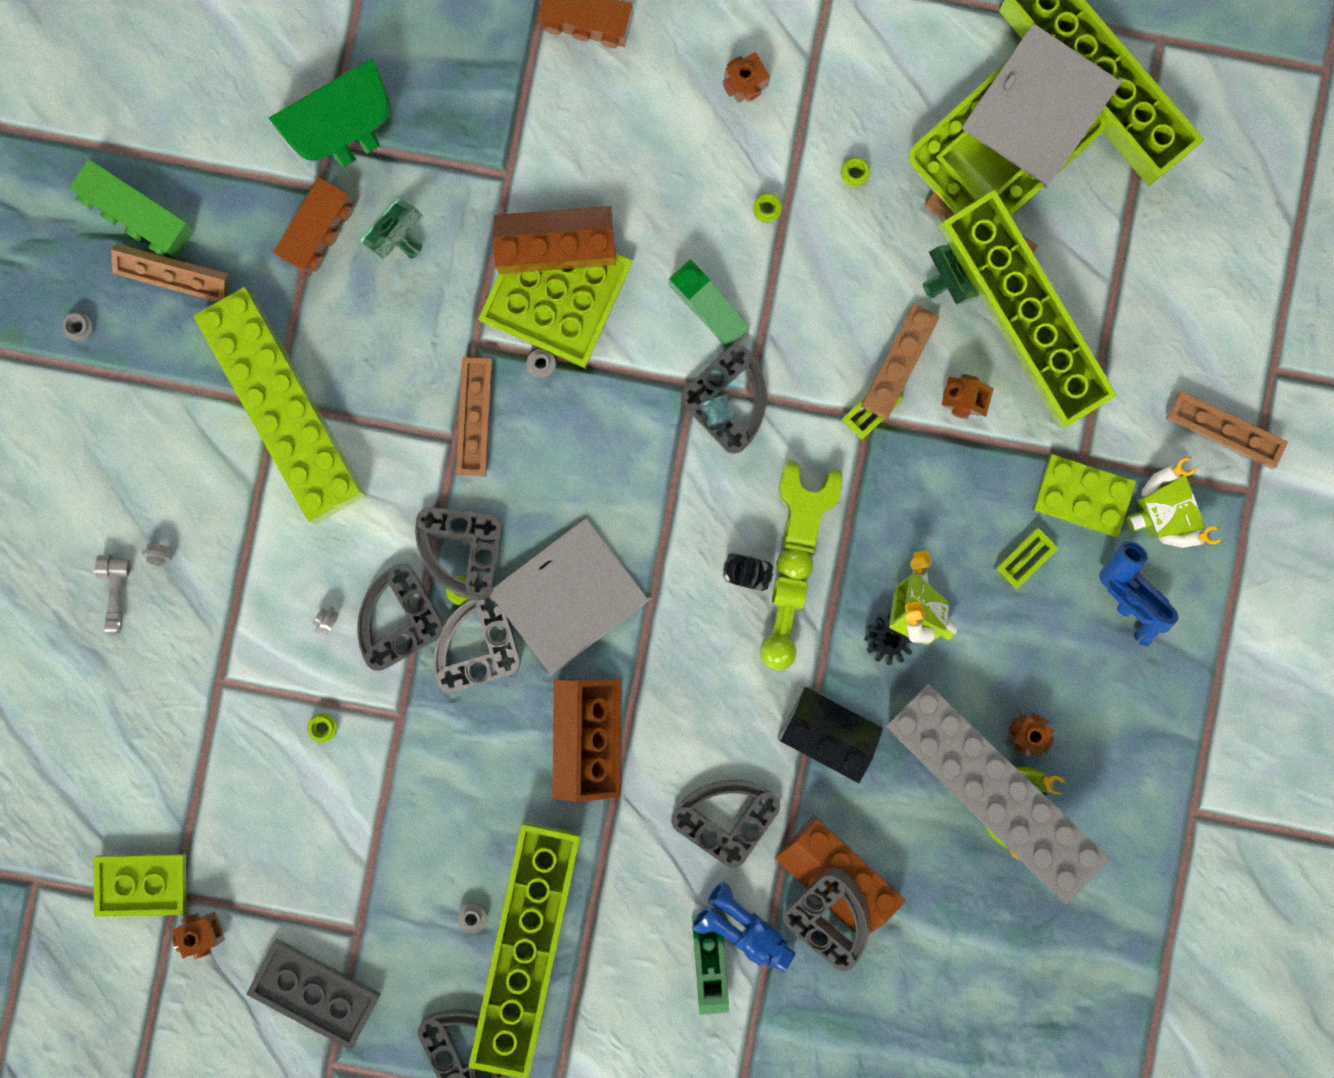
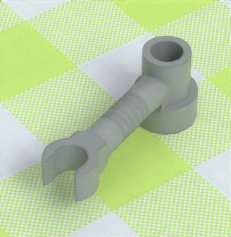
[95,555,131,634]

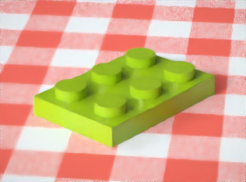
[1032,454,1136,538]
[93,853,187,917]

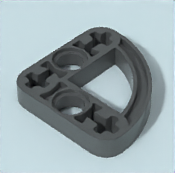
[681,344,766,454]
[415,507,502,600]
[357,564,444,671]
[671,780,780,868]
[783,867,871,971]
[418,1009,509,1078]

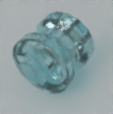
[700,395,735,427]

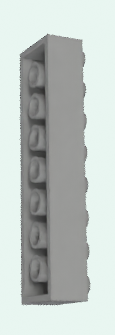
[886,684,1111,904]

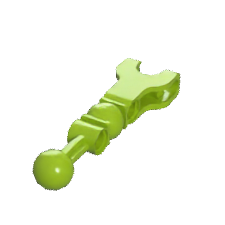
[760,460,843,671]

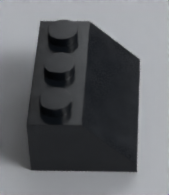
[778,687,883,784]

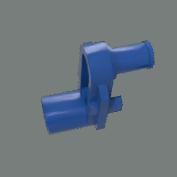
[1099,541,1178,646]

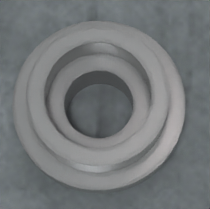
[62,312,93,342]
[526,349,556,379]
[141,543,172,566]
[313,606,339,635]
[457,903,487,933]

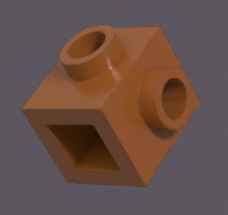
[722,52,770,103]
[941,374,994,419]
[1007,712,1055,758]
[172,912,225,959]

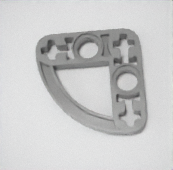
[434,596,521,693]

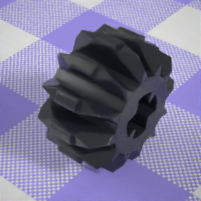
[723,553,774,591]
[864,614,913,665]

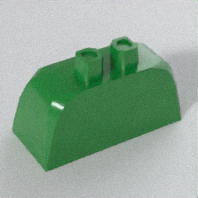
[268,58,391,168]

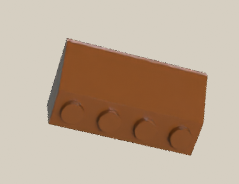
[493,206,616,274]
[552,679,621,802]
[774,814,906,933]

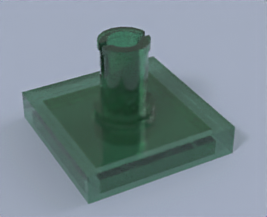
[360,198,423,260]
[923,244,980,305]

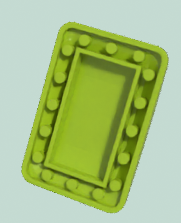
[908,60,1107,216]

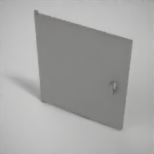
[961,23,1123,189]
[490,518,651,677]

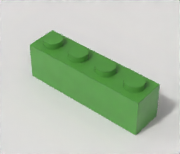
[69,159,195,259]

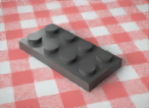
[246,939,381,1050]

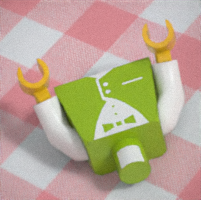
[1126,456,1223,548]
[889,550,958,645]

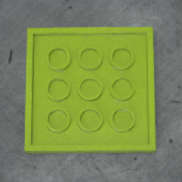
[478,253,633,369]

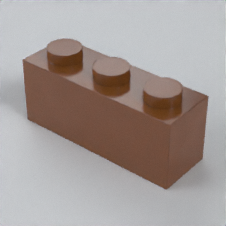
[539,0,633,48]
[273,177,354,276]

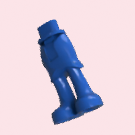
[692,881,796,972]

